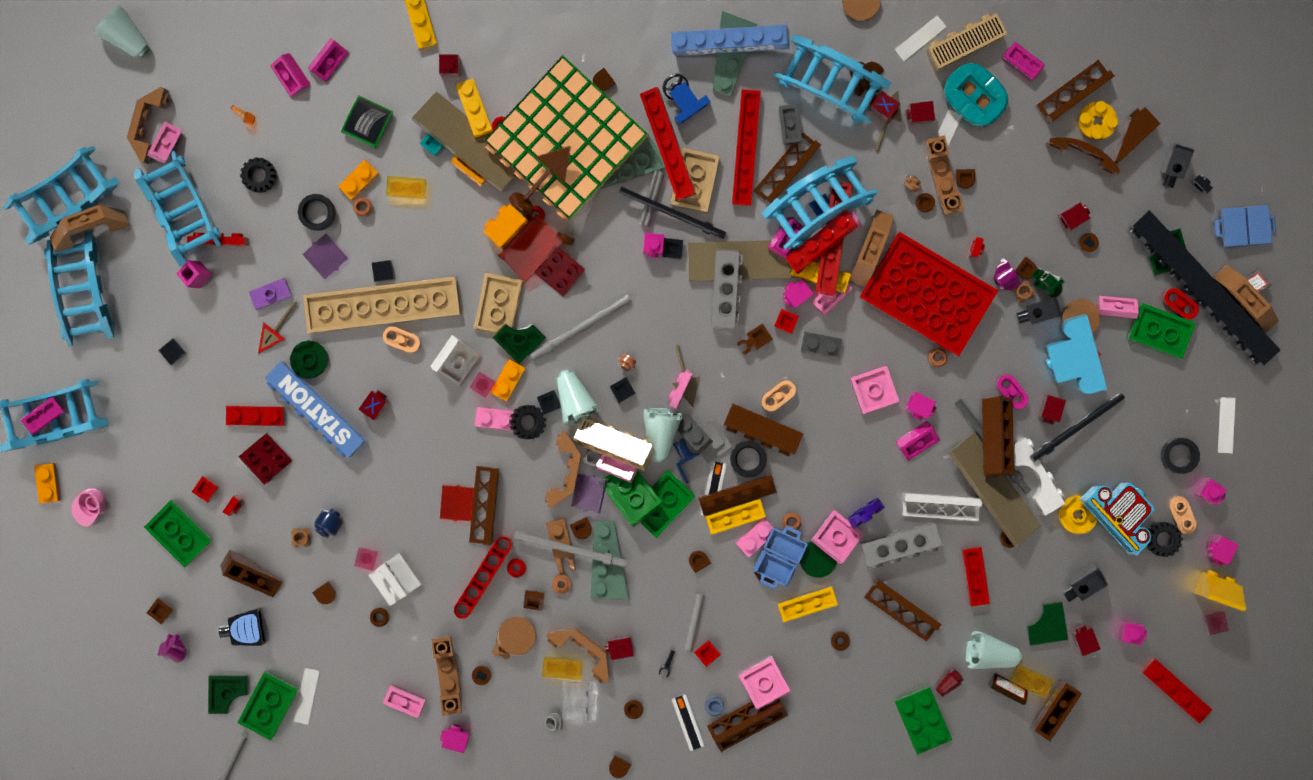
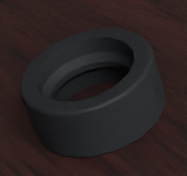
[297,194,336,231]
[1161,438,1200,474]
[730,441,767,478]

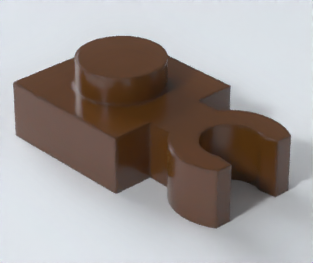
[737,323,773,354]

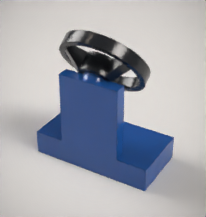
[662,73,710,126]

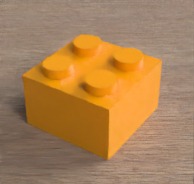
[483,204,529,250]

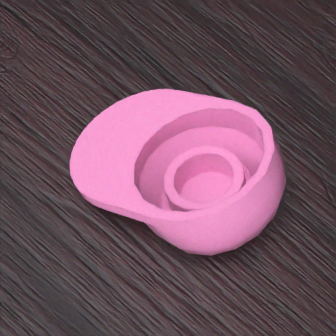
[71,488,107,526]

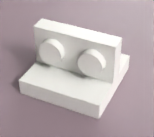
[431,335,481,386]
[368,553,422,606]

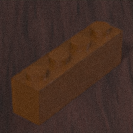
[982,396,1014,477]
[723,403,804,456]

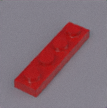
[785,210,858,274]
[1141,658,1212,724]

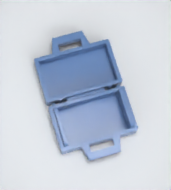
[1214,205,1276,247]
[753,526,808,589]

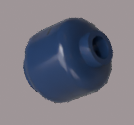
[314,509,343,538]

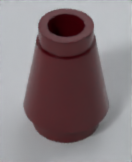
[935,669,964,697]

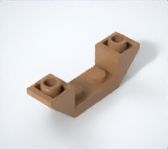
[127,87,170,164]
[926,135,964,215]
[50,205,129,253]
[849,209,894,287]
[1213,265,1279,333]
[545,431,582,508]
[546,628,610,683]
[431,636,462,716]

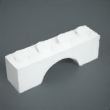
[1014,437,1065,516]

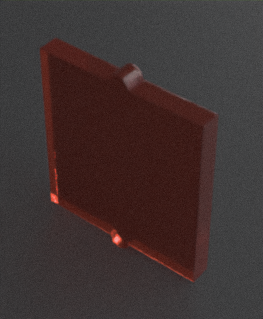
[440,485,474,522]

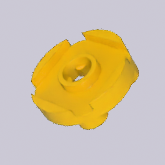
[1078,101,1118,140]
[1058,495,1097,534]

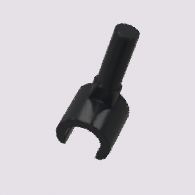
[659,650,675,678]

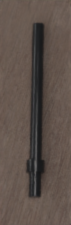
[618,186,726,239]
[1030,392,1125,462]

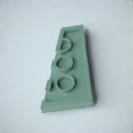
[713,11,758,97]
[599,134,665,190]
[590,520,629,599]

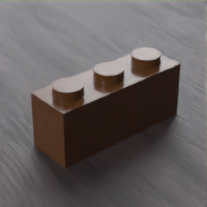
[1030,680,1082,742]

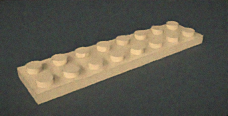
[303,276,461,333]

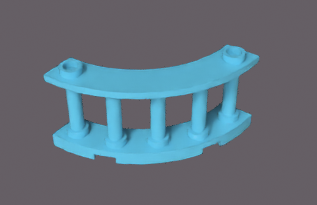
[773,35,891,124]
[3,146,120,245]
[134,150,221,266]
[762,156,878,250]
[44,231,115,347]
[0,379,109,453]

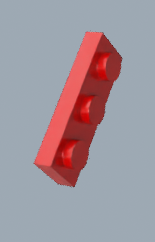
[187,232,249,246]
[226,406,285,426]
[962,546,990,607]

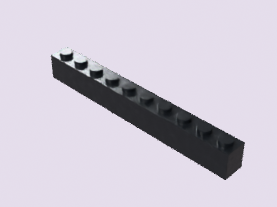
[1129,210,1281,366]

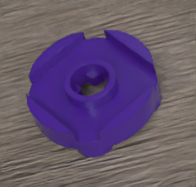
[847,498,885,529]

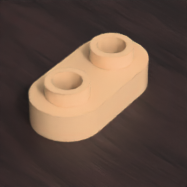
[383,327,421,353]
[761,380,796,411]
[1168,496,1197,533]

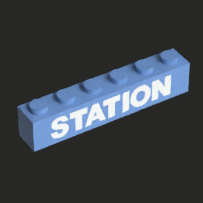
[671,25,790,56]
[265,361,367,458]

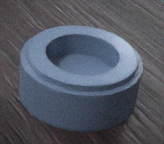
[705,696,724,716]

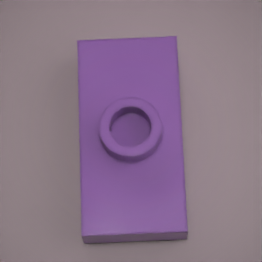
[249,278,292,310]

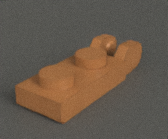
[546,518,575,574]

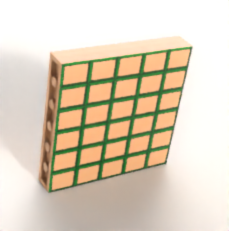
[484,55,648,221]

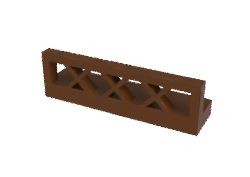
[1036,60,1115,124]
[754,132,821,205]
[469,466,500,546]
[698,474,777,516]
[864,579,942,642]
[707,699,788,752]

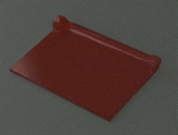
[498,214,563,282]

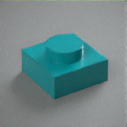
[420,134,443,156]

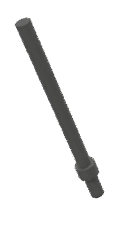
[954,399,1031,494]

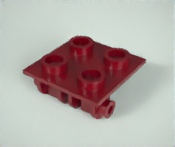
[534,245,585,297]
[238,433,293,485]

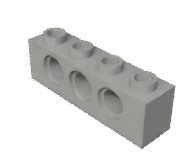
[711,249,743,329]
[860,522,942,569]

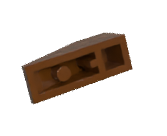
[1113,107,1161,164]
[220,550,283,597]

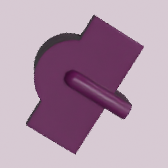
[993,258,1021,291]
[157,634,187,663]

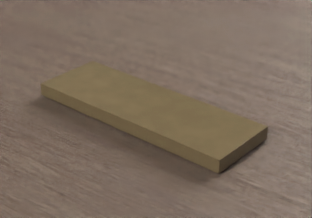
[412,91,516,192]
[688,240,797,281]
[948,432,1041,547]

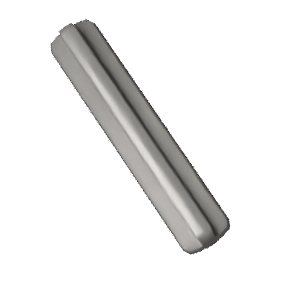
[640,171,664,227]

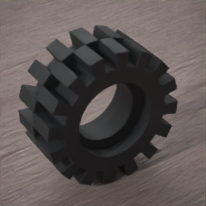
[240,157,277,193]
[509,405,547,439]
[1148,522,1183,557]

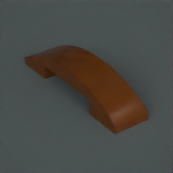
[1045,137,1120,176]

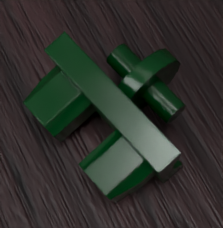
[1031,268,1065,297]

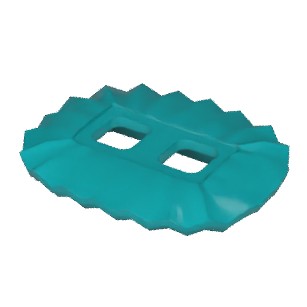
[944,63,1008,127]

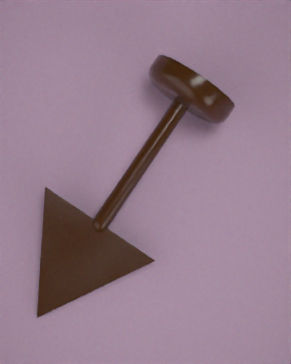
[509,146,571,215]

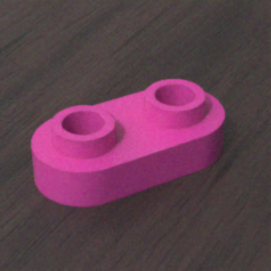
[996,375,1028,409]

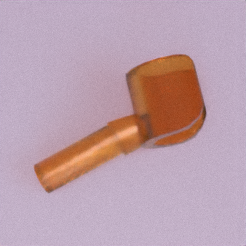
[231,105,255,125]

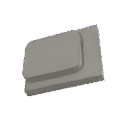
[700,418,733,464]

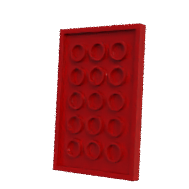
[859,231,999,357]

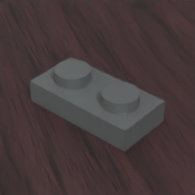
[779,104,802,145]
[801,332,842,358]
[678,414,713,454]

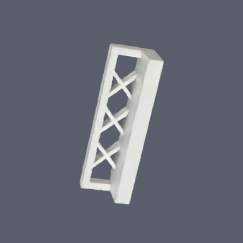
[902,493,982,521]

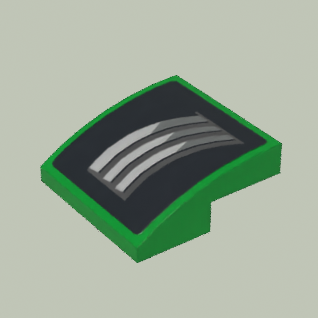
[341,95,393,149]

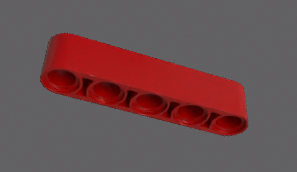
[454,535,513,619]

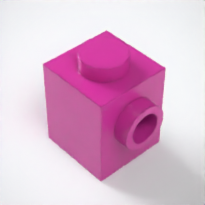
[643,233,664,258]
[176,260,212,288]
[782,279,813,309]
[905,392,937,420]
[1195,478,1227,505]
[1207,535,1239,566]
[1118,621,1147,645]
[440,724,470,753]

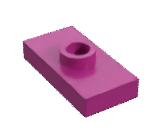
[1002,42,1045,81]
[20,397,64,436]

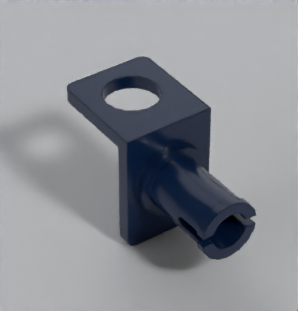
[673,439,700,484]

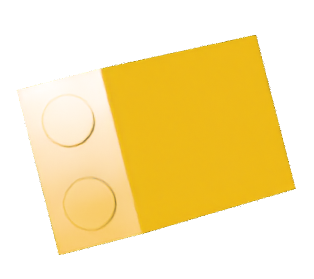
[1193,570,1246,612]

